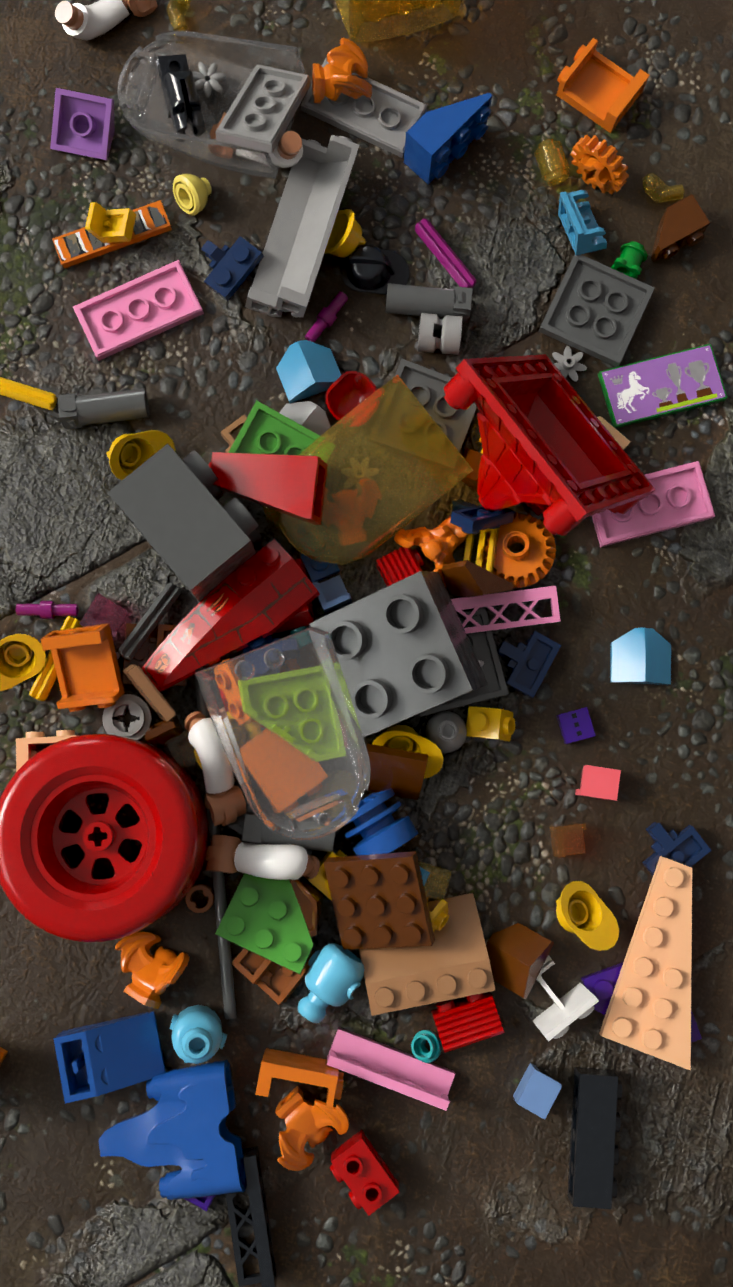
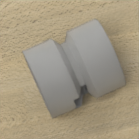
[417,313,462,355]

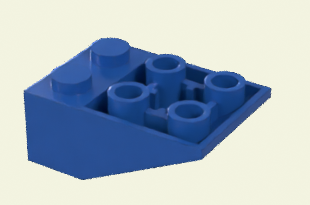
[404,93,493,184]
[53,1011,166,1103]

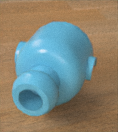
[298,943,365,1024]
[169,1005,227,1064]

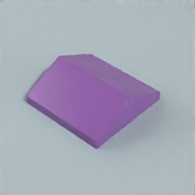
[50,88,115,160]

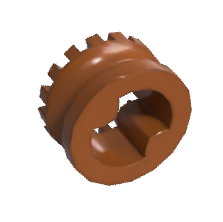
[186,884,214,913]

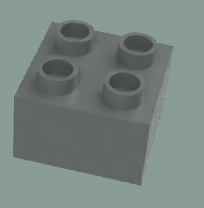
[107,444,263,602]
[309,571,488,739]

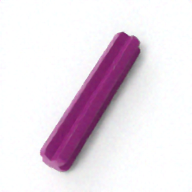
[415,218,477,288]

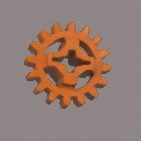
[570,135,629,194]

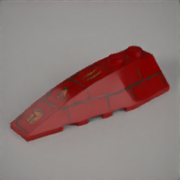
[141,539,320,692]

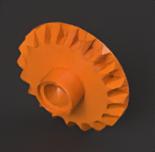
[482,512,556,588]

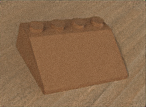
[359,893,496,1016]

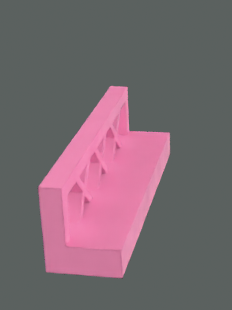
[451,586,561,634]
[327,1027,455,1111]

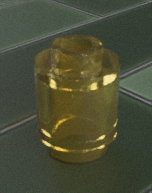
[534,138,570,186]

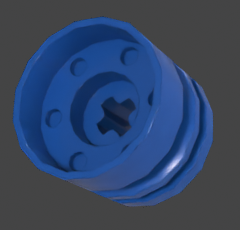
[337,788,419,855]

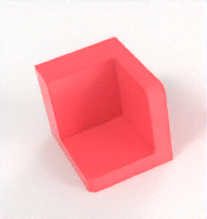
[575,765,621,801]

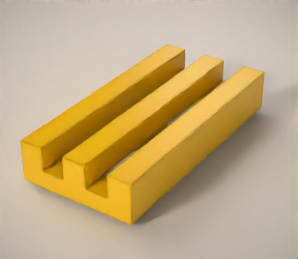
[463,528,499,573]

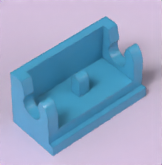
[558,190,607,255]

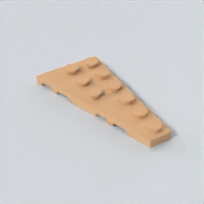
[599,856,692,1071]

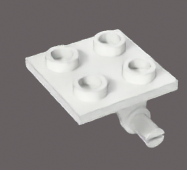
[532,955,599,1042]

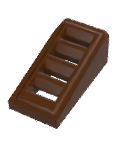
[144,715,185,748]

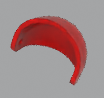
[326,371,380,427]

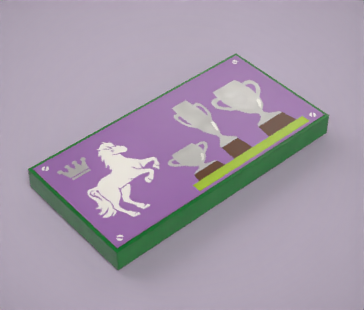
[598,344,727,429]

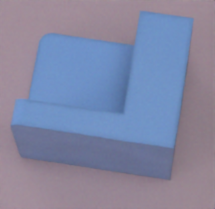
[312,575,352,615]
[513,1063,562,1120]

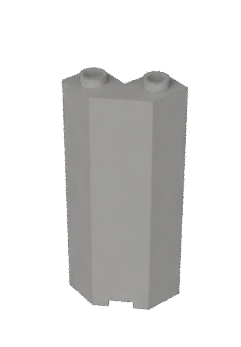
[245,135,359,317]

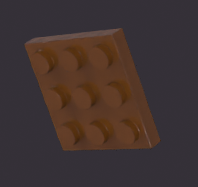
[324,851,435,950]

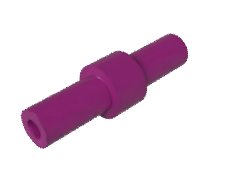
[305,291,348,343]
[16,601,79,619]

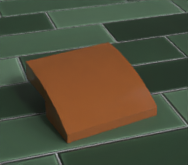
[231,948,316,1006]

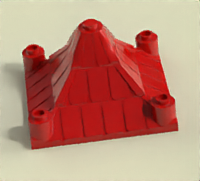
[444,354,656,536]

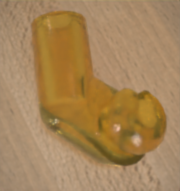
[642,173,684,203]

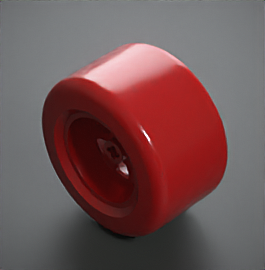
[0,734,209,943]

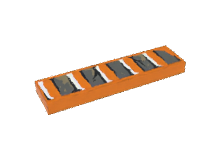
[52,200,172,269]

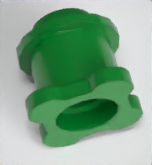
[611,241,648,279]

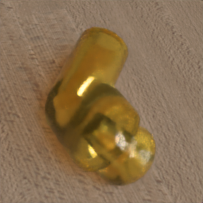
[166,0,191,35]

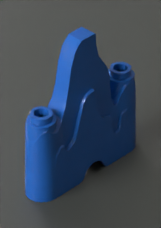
[99,1060,247,1200]

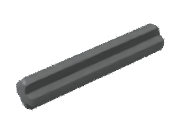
[118,583,181,661]

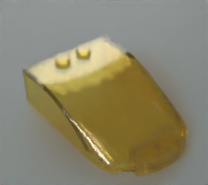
[276,374,473,565]

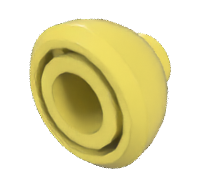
[173,174,212,216]

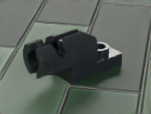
[156,54,206,139]

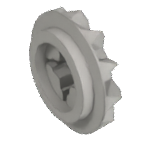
[102,694,152,740]

